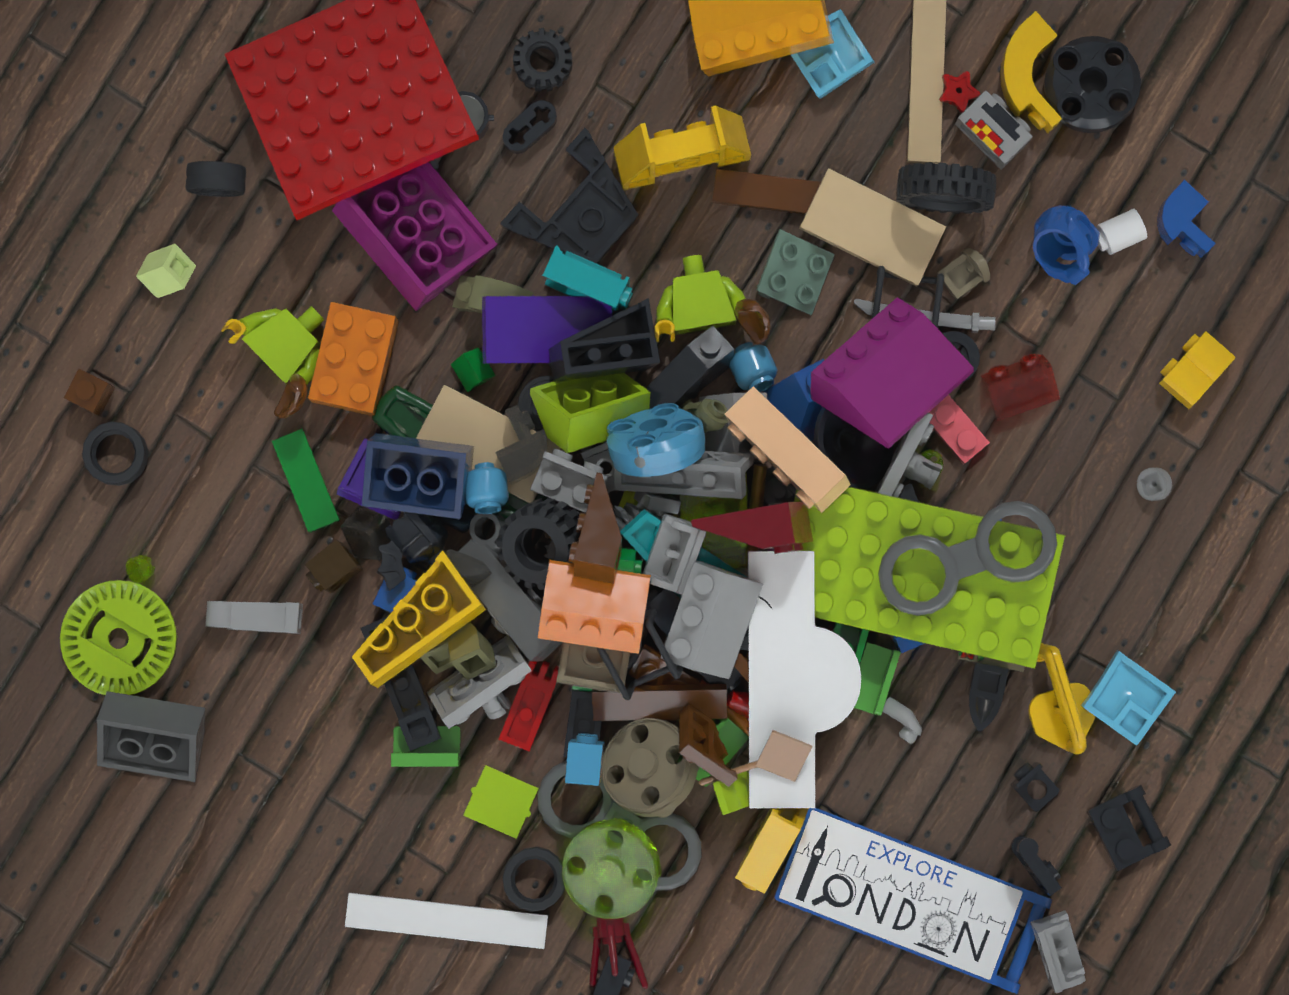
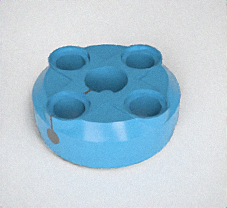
[607,403,705,477]

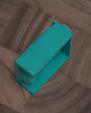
[542,245,633,315]

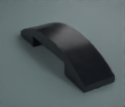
[360,616,442,751]

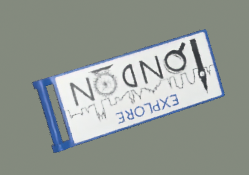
[775,808,1053,994]

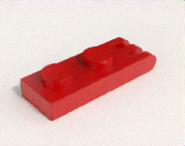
[498,661,559,752]

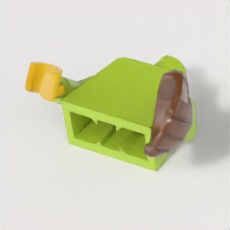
[655,255,771,345]
[221,306,324,418]

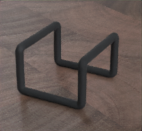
[872,266,944,329]
[597,608,684,700]

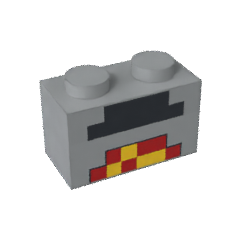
[955,90,1033,170]

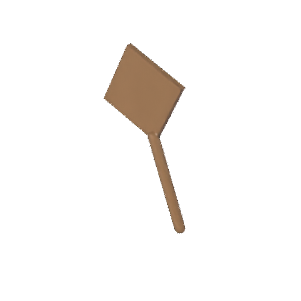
[699,730,812,786]

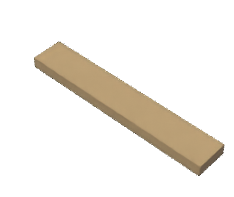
[907,0,946,164]

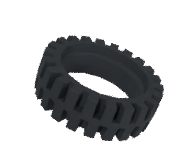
[896,162,996,214]

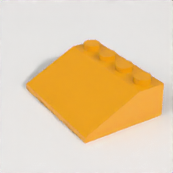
[688,0,834,77]

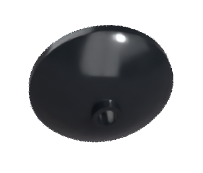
[814,407,894,490]

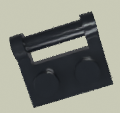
[1086,785,1171,871]
[1011,836,1062,896]

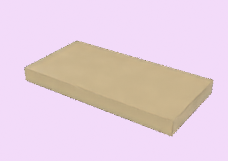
[799,168,946,287]
[416,385,561,503]

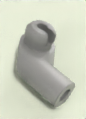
[882,697,922,744]

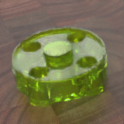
[562,818,661,919]

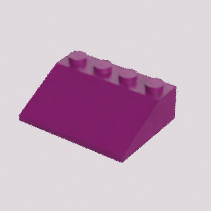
[332,162,498,311]
[811,297,974,449]

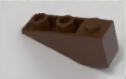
[569,472,622,584]

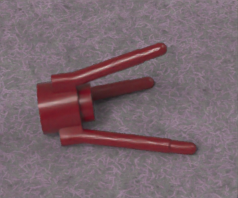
[589,915,648,989]

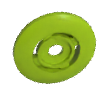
[60,580,177,695]

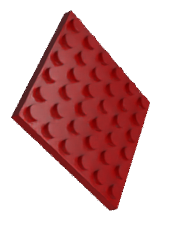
[225,0,479,220]

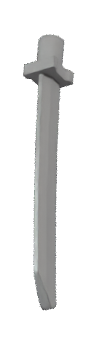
[854,299,995,333]

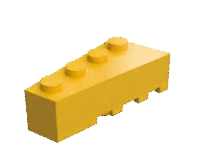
[352,551,486,688]

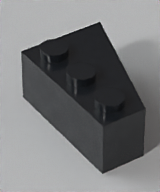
[549,298,660,382]

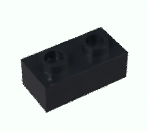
[593,953,635,995]

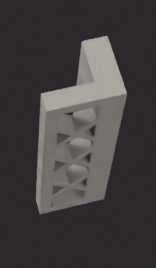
[614,451,753,499]

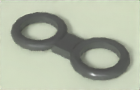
[878,501,1057,616]
[538,760,702,891]

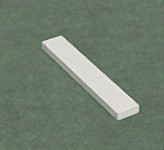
[345,893,548,949]

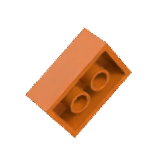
[308,302,399,416]

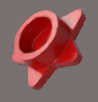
[939,71,980,113]

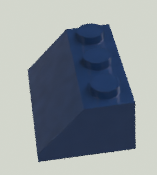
[362,433,474,519]

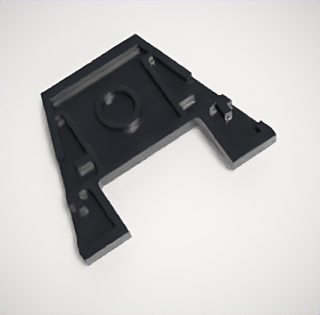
[500,128,638,264]

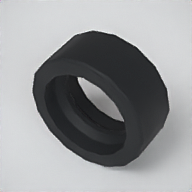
[82,422,149,486]
[502,847,567,911]

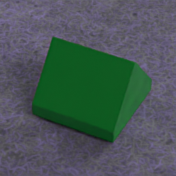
[451,347,496,392]

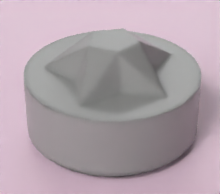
[1137,468,1172,501]

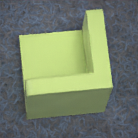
[136,243,196,298]

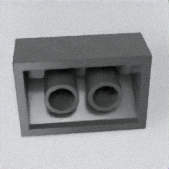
[97,691,206,782]

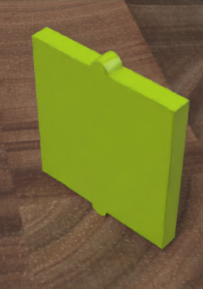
[463,765,539,839]

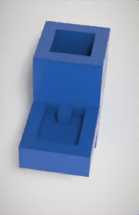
[1157,180,1216,258]

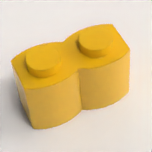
[1159,331,1236,409]

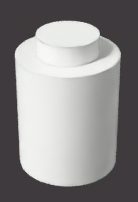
[1097,209,1147,255]

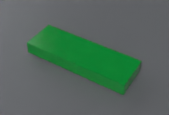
[272,429,340,533]

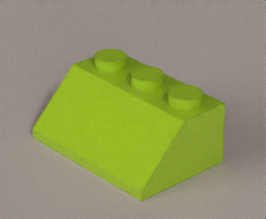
[530,373,651,453]

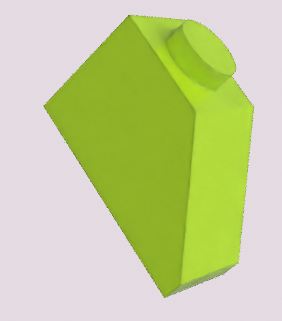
[712,770,749,815]

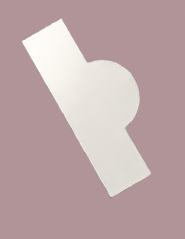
[748,551,861,808]

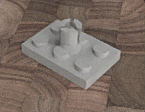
[874,413,942,497]
[427,635,532,729]

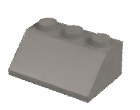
[660,561,763,679]

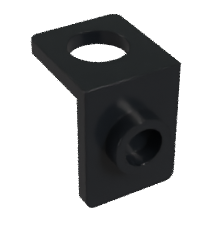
[1010,762,1059,812]

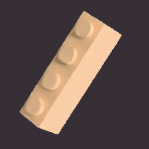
[724,386,851,513]

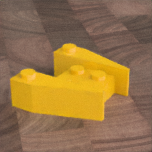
[613,106,751,191]

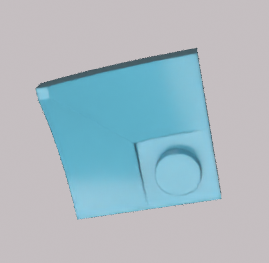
[791,9,875,99]
[1081,650,1176,746]

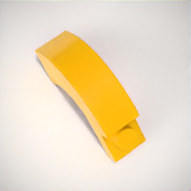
[1000,11,1062,133]

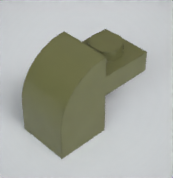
[452,275,533,314]
[420,622,496,680]

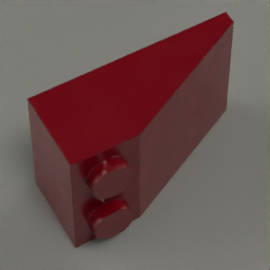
[691,502,813,554]

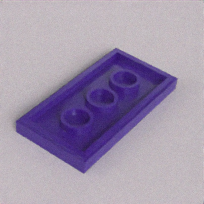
[482,296,612,364]

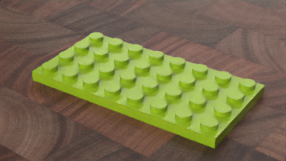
[794,487,1065,669]

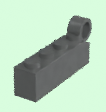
[451,513,562,661]

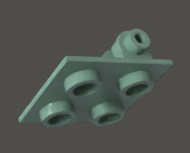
[756,229,835,315]

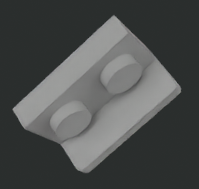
[530,448,608,513]

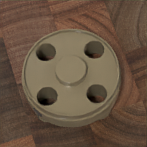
[602,718,700,818]

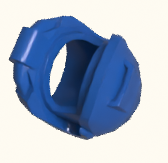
[1032,205,1100,285]

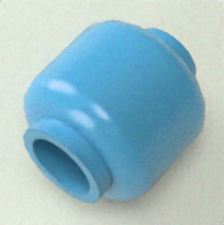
[729,342,778,392]
[465,462,509,514]

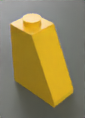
[735,808,809,894]

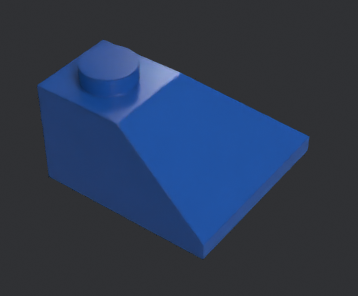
[763,359,824,442]

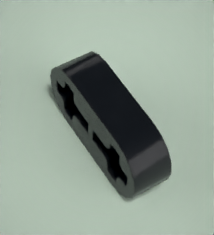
[502,100,557,154]

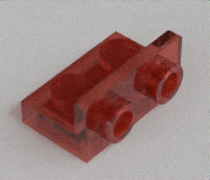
[981,354,1060,421]

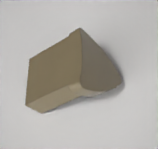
[936,248,990,300]

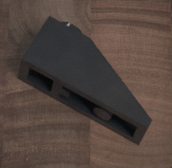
[645,326,734,409]

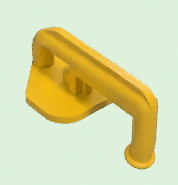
[1028,643,1096,754]

